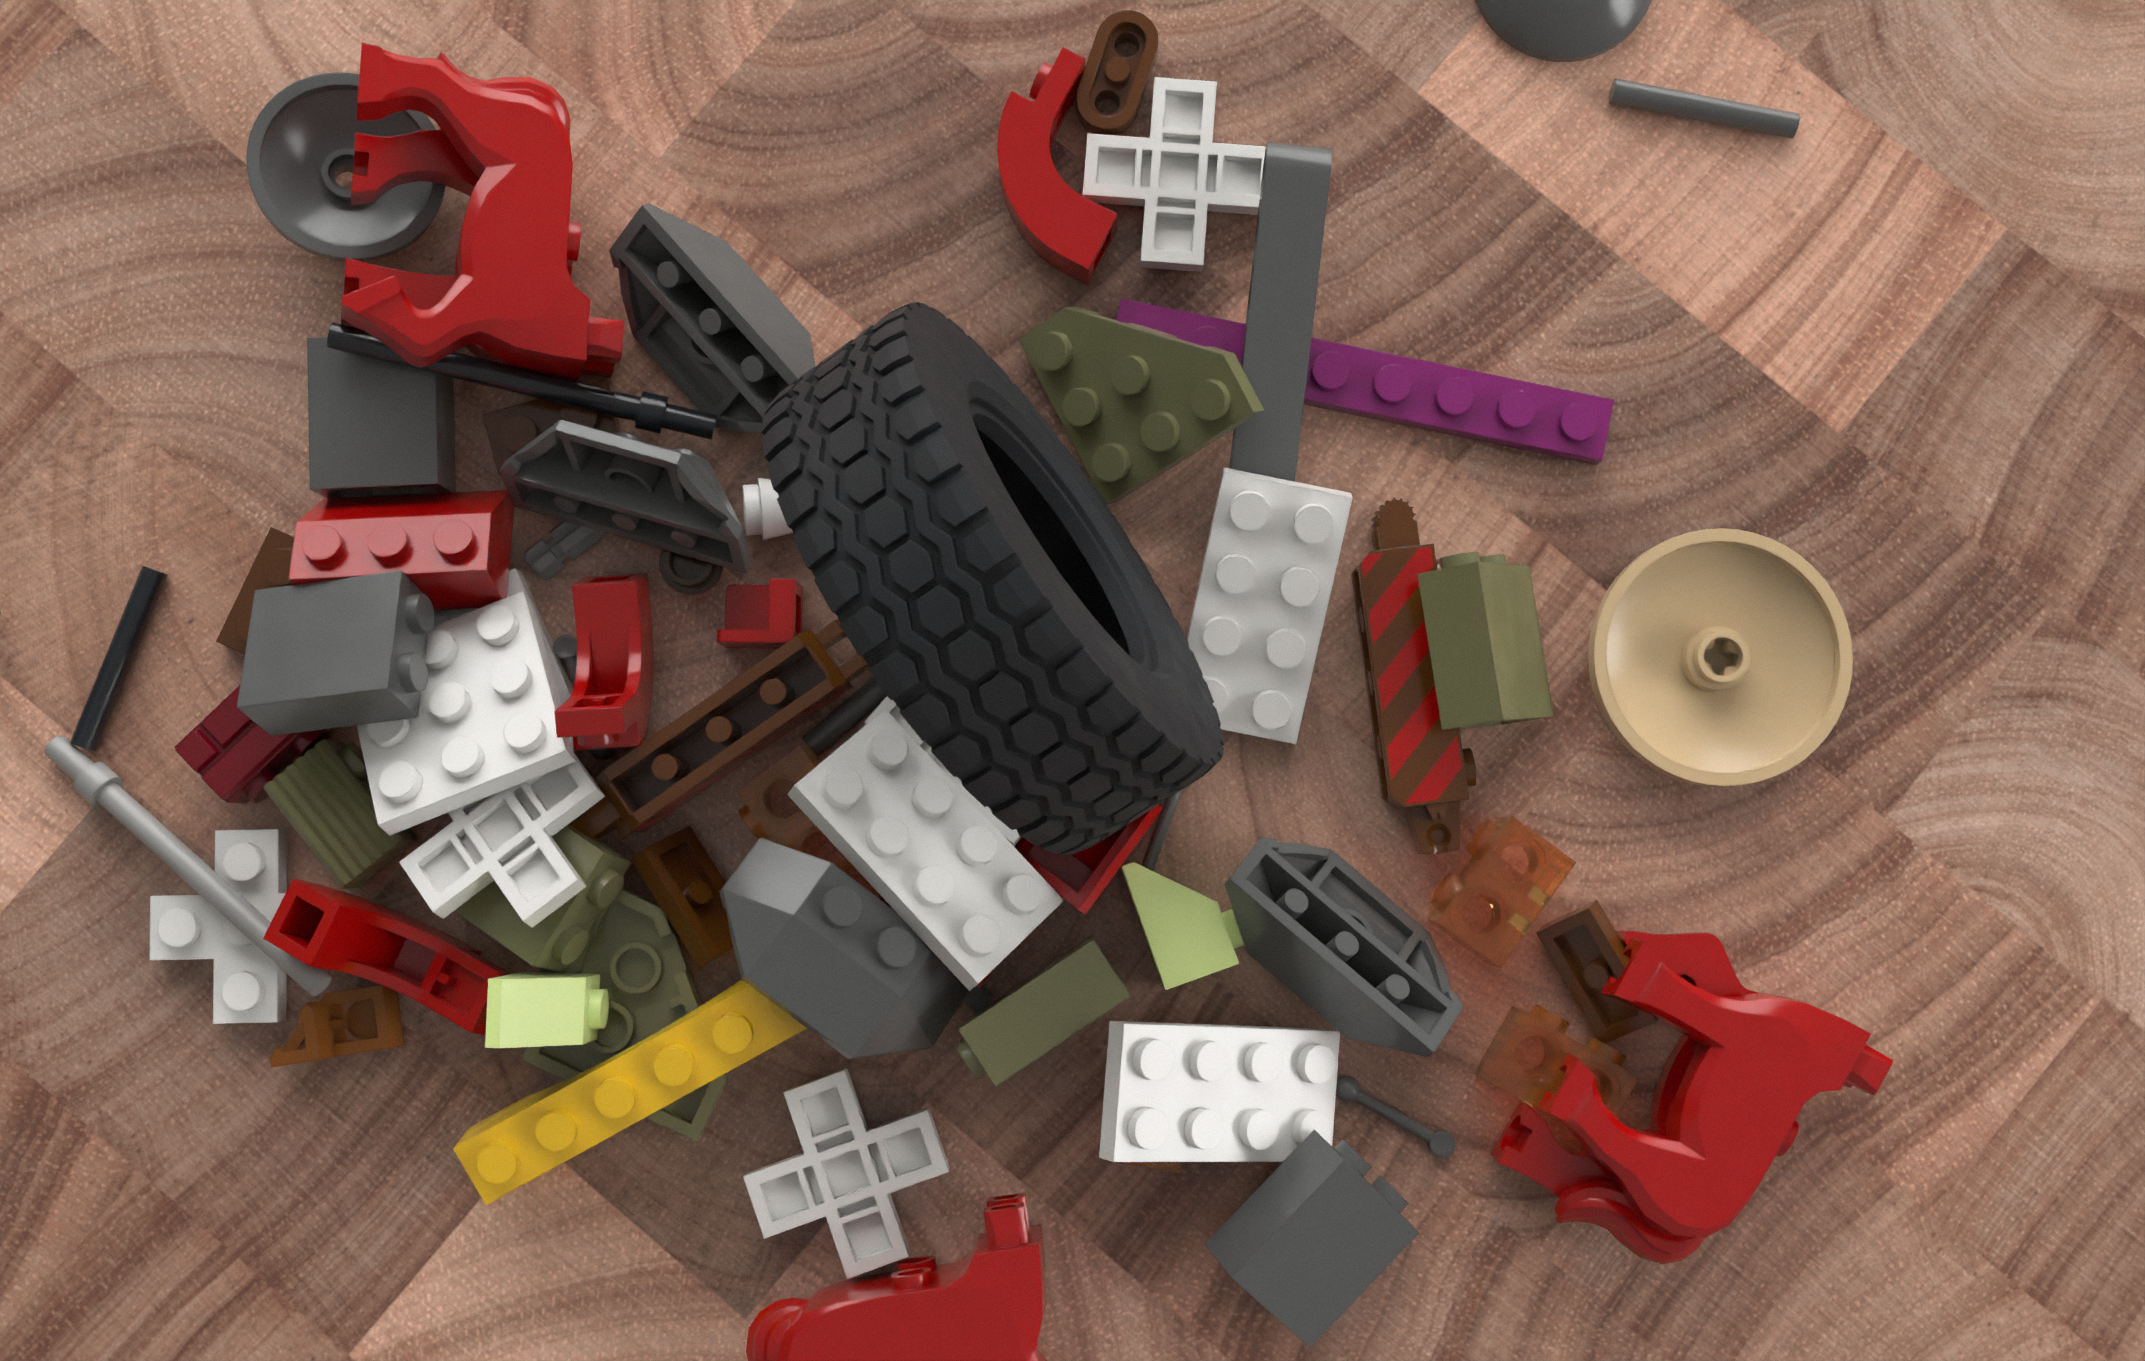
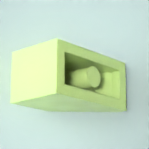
[1121,861,1244,990]
[485,972,609,1048]

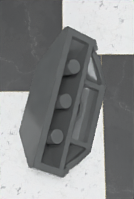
[609,204,815,434]
[500,420,752,574]
[1224,837,1463,1057]
[719,838,967,1059]

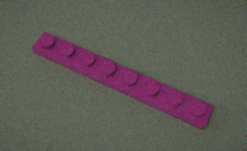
[1116,298,1614,465]

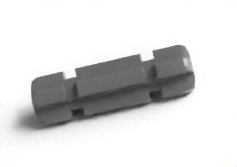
[524,521,608,580]

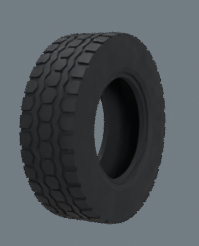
[761,302,1224,855]

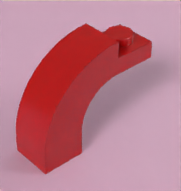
[997,47,1118,285]
[554,573,653,750]
[263,878,511,1035]

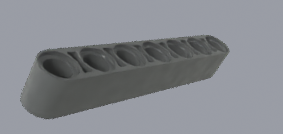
[1229,142,1332,482]

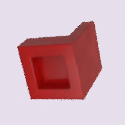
[717,578,803,649]

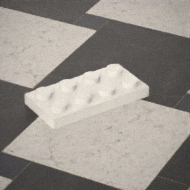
[1187,468,1353,744]
[787,709,1064,991]
[1099,1021,1340,1162]

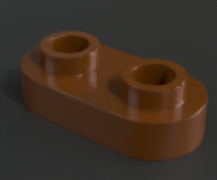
[1076,10,1158,135]

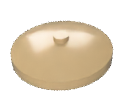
[1588,528,1853,787]

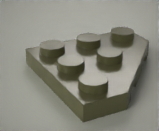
[1019,307,1264,504]
[521,888,728,1141]

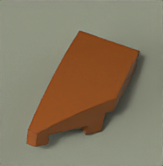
[270,984,404,1067]

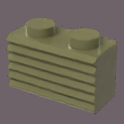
[263,739,419,889]

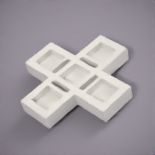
[1083,77,1266,272]
[399,752,605,928]
[150,829,351,1024]
[743,1068,950,1279]

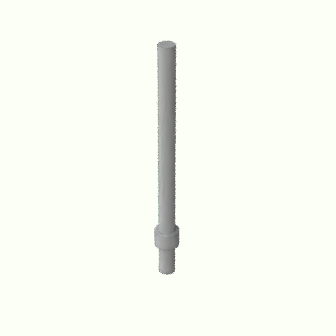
[44,736,332,996]

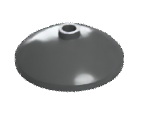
[1475,0,1652,62]
[246,72,446,262]

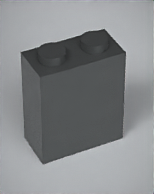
[307,327,456,498]
[237,570,435,736]
[1205,1129,1419,1347]

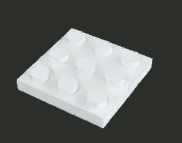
[357,591,576,836]

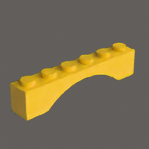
[453,979,807,1205]

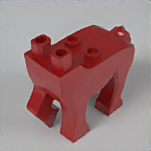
[341,42,624,381]
[1490,931,1893,1264]
[746,1192,1047,1361]

